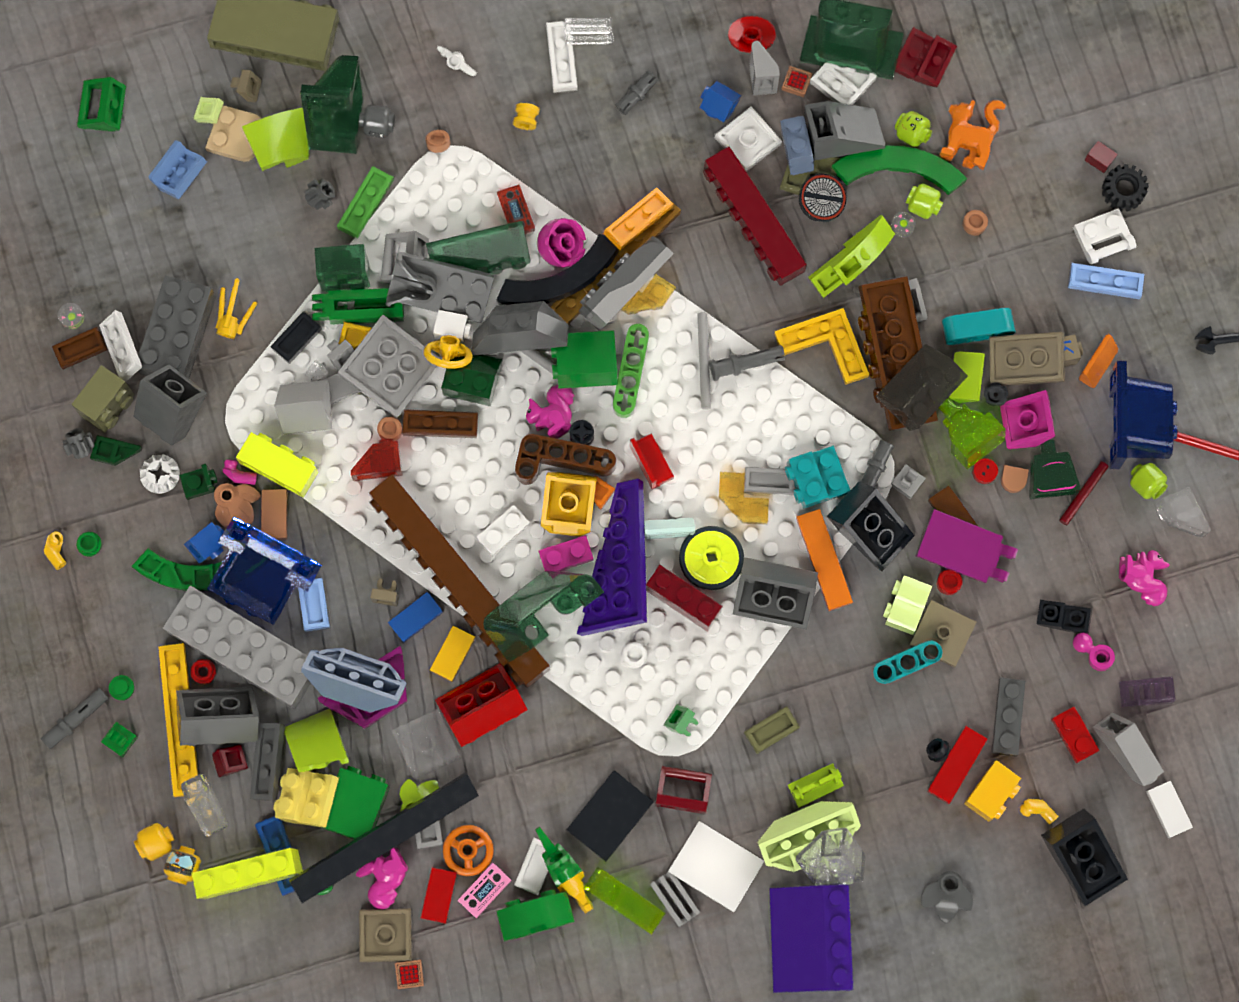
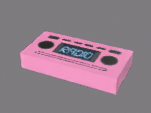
[458,863,512,919]

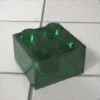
[314,244,370,293]

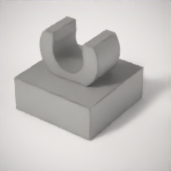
[327,339,355,371]
[891,464,926,499]

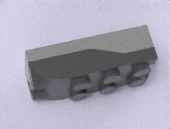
[579,236,674,331]

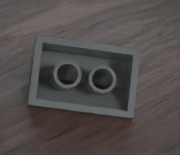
[733,557,818,629]
[176,687,259,746]

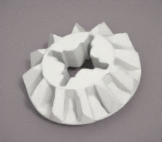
[140,454,180,494]

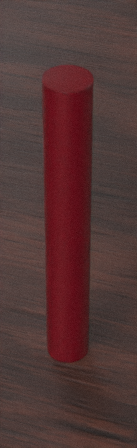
[1059,461,1109,526]

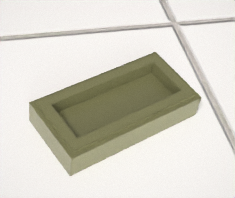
[744,706,800,754]

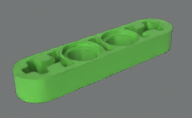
[613,324,649,418]

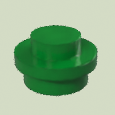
[76,532,102,557]
[109,675,135,701]

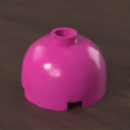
[537,218,586,267]

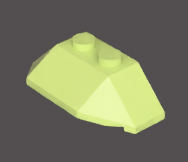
[757,801,861,872]

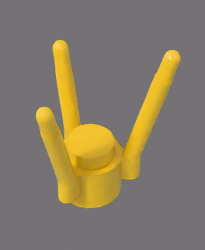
[215,278,257,339]

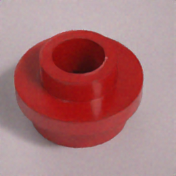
[191,659,216,684]

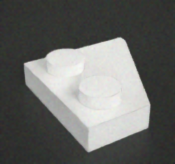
[810,62,877,105]

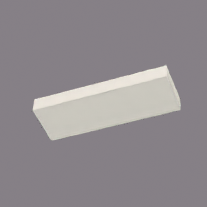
[546,21,577,93]
[99,310,142,382]

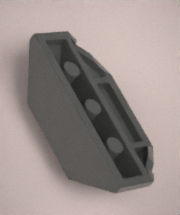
[471,301,569,356]

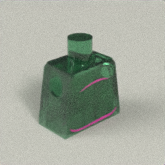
[1029,440,1081,500]

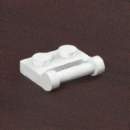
[1073,208,1136,265]

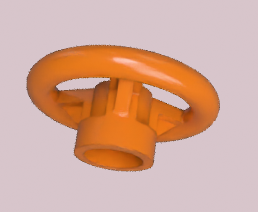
[443,825,494,876]

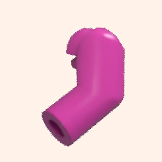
[222,459,257,485]

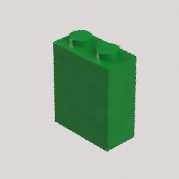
[551,330,618,389]
[321,766,390,840]

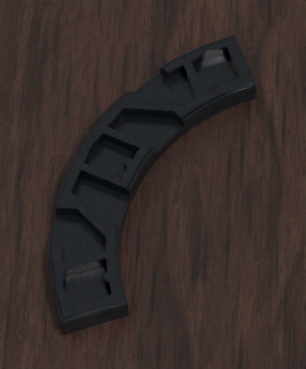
[496,234,619,305]

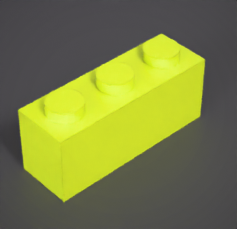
[236,432,318,498]

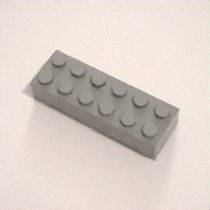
[163,586,311,710]

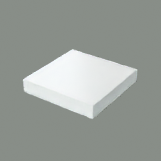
[714,106,782,172]

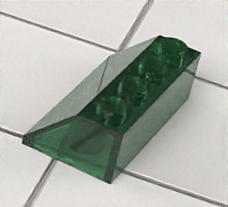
[426,221,530,275]

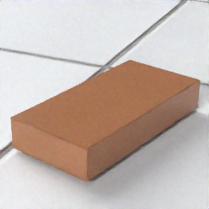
[261,489,288,540]

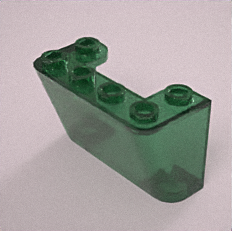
[483,571,604,662]

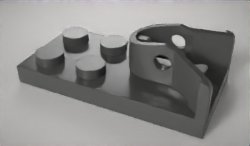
[386,251,494,323]

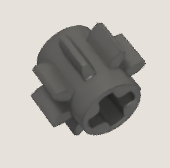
[304,179,335,210]
[62,428,95,459]

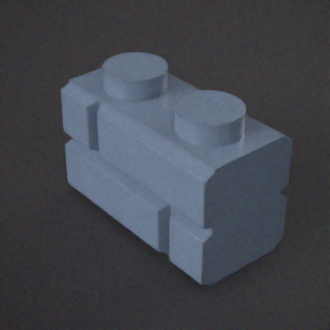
[780,116,814,175]

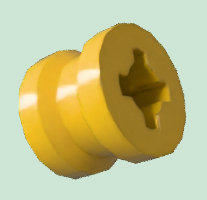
[513,103,539,130]

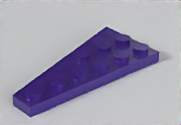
[576,478,647,636]

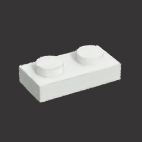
[476,505,530,557]

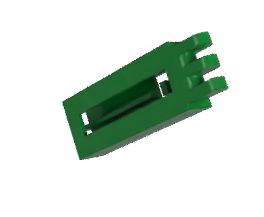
[312,288,404,325]

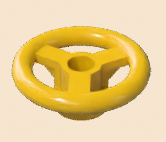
[423,335,473,369]

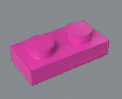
[538,535,594,576]

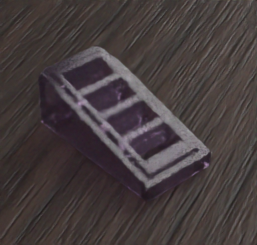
[1119,677,1176,707]

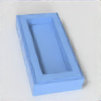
[297,578,330,632]

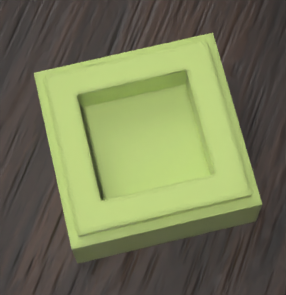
[193,97,224,124]

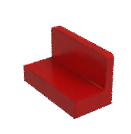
[629,433,674,489]

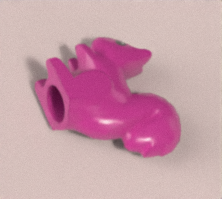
[526,384,574,439]
[1119,550,1170,606]
[356,847,408,909]

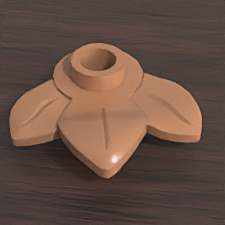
[214,483,261,528]

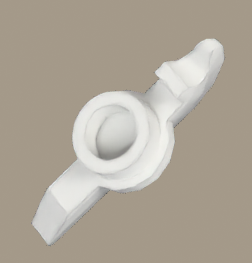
[437,46,477,76]

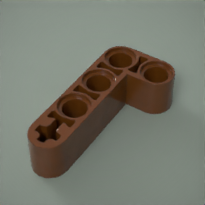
[515,434,616,485]

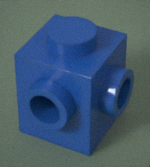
[699,81,742,122]
[184,522,228,564]

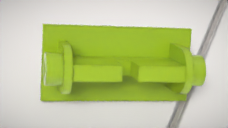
[788,763,844,808]

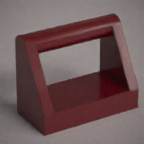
[655,766,712,814]

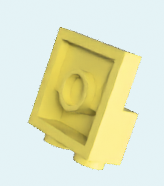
[274,768,339,828]

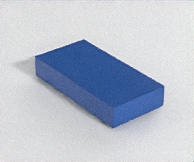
[388,592,443,643]

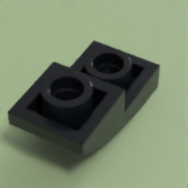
[1036,600,1092,635]

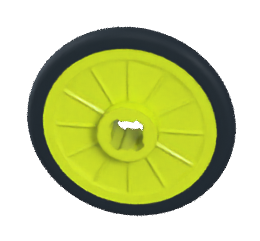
[679,526,744,590]

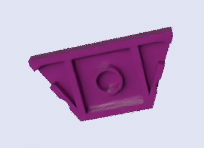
[317,646,407,729]

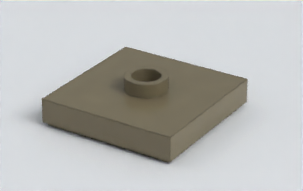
[909,600,976,668]

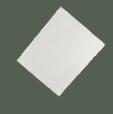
[668,821,764,912]

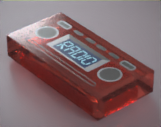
[497,184,535,238]

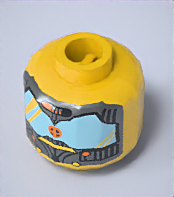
[163,845,201,885]

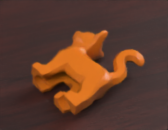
[939,100,1006,170]

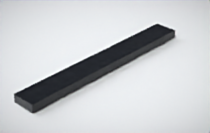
[288,773,479,903]

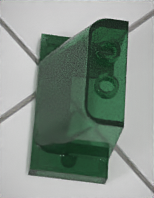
[800,0,904,80]
[300,55,364,154]

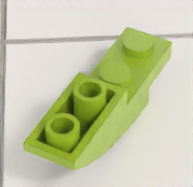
[808,215,895,298]

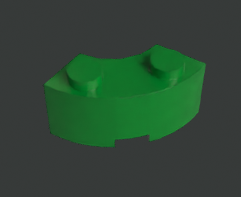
[496,889,575,941]

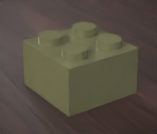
[71,365,134,433]

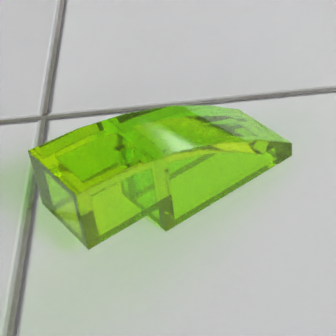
[584,867,666,935]

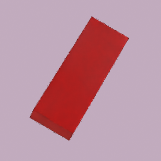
[927,726,988,804]

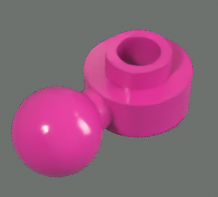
[1072,633,1115,671]

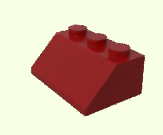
[435,663,528,747]

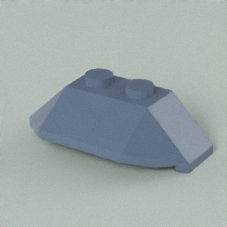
[301,648,406,712]

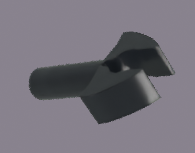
[1194,326,1239,355]

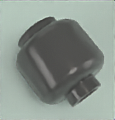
[359,105,395,138]

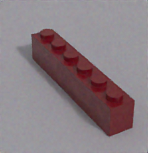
[703,146,807,286]

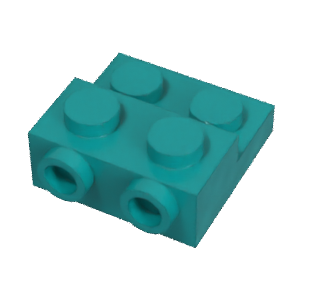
[785,446,850,509]

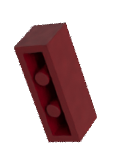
[646,564,723,632]

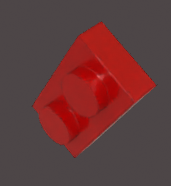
[1051,706,1100,763]

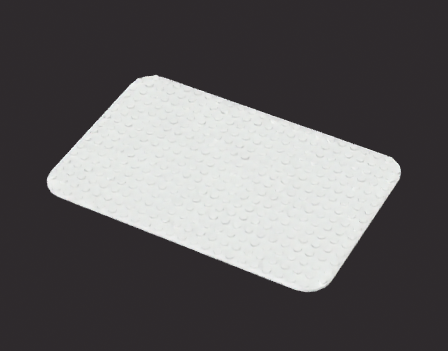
[225,146,894,757]

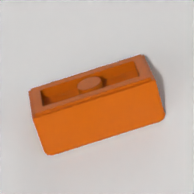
[1079,334,1118,388]

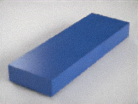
[255,816,294,896]

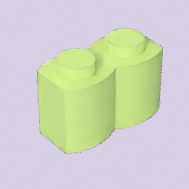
[883,575,932,635]

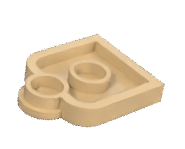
[206,105,261,162]

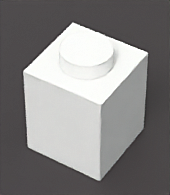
[433,310,472,344]

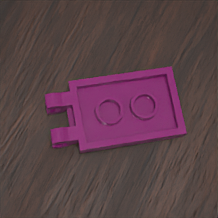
[915,509,1018,583]

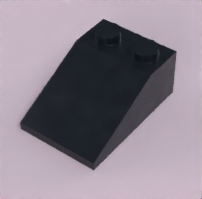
[827,480,915,571]
[1041,808,1128,906]

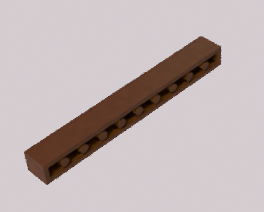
[369,474,551,688]

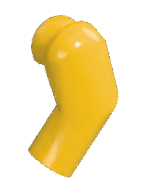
[44,531,66,570]
[1020,799,1059,825]

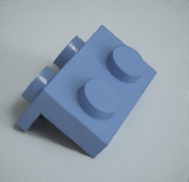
[148,140,207,199]

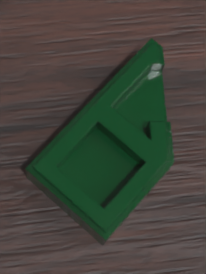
[90,435,142,466]

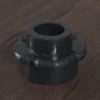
[984,382,1008,406]
[926,738,950,762]

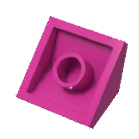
[1000,390,1055,449]

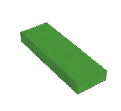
[337,166,394,238]

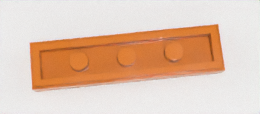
[796,509,853,611]

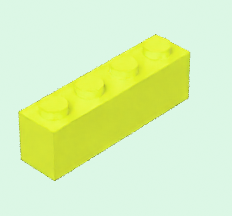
[192,848,303,899]

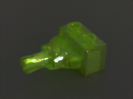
[933,391,1006,470]

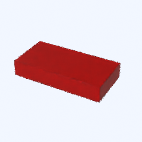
[421,868,457,924]

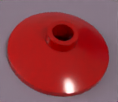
[728,16,776,53]

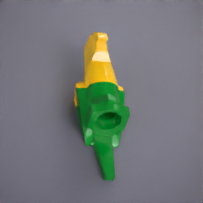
[535,826,594,913]

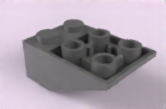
[805,101,885,161]

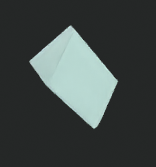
[644,518,695,540]

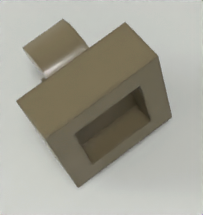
[230,70,262,102]
[371,578,399,607]

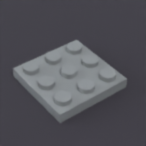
[337,315,442,418]

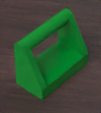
[77,77,126,131]

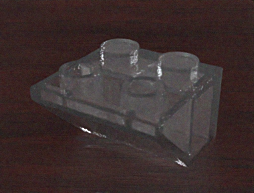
[796,828,865,886]

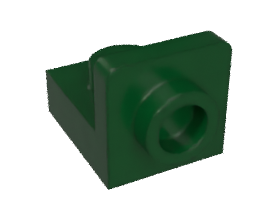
[179,464,218,500]

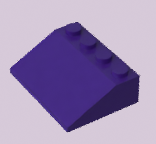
[769,885,853,993]

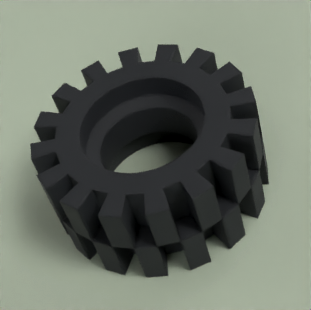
[1102,164,1149,212]

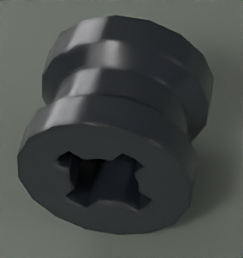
[569,420,594,446]

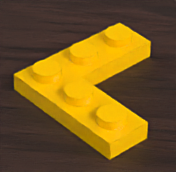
[774,308,869,385]

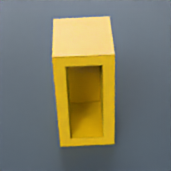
[964,760,1021,822]

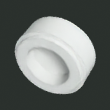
[622,642,647,669]

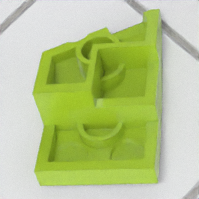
[242,107,311,171]
[284,708,349,773]

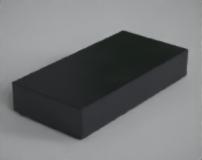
[270,311,322,364]

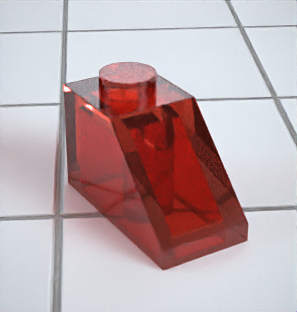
[351,439,403,481]

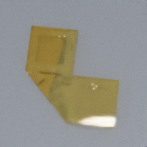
[621,274,676,315]
[719,472,769,525]

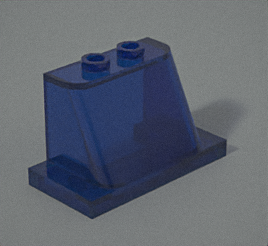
[1110,361,1178,469]
[207,517,322,625]

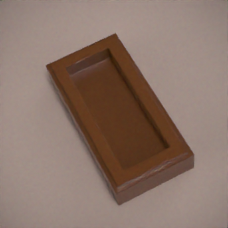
[52,327,108,370]

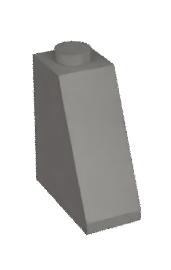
[1093,713,1164,786]

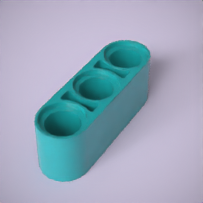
[942,308,1016,345]
[873,640,943,684]

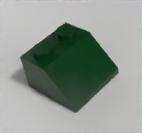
[441,355,503,407]

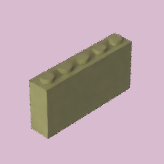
[207,0,339,71]

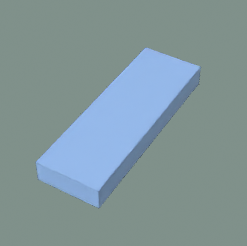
[1068,263,1144,299]

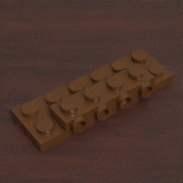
[858,276,938,431]

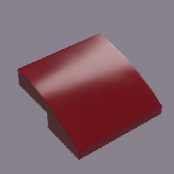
[891,27,957,88]

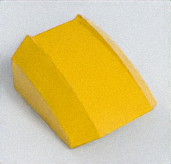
[541,471,597,537]

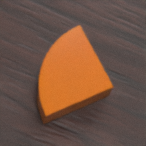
[594,475,615,510]

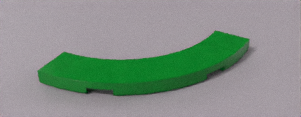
[831,146,967,196]
[131,540,273,591]

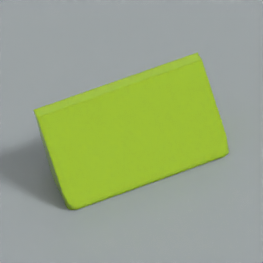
[949,352,985,403]

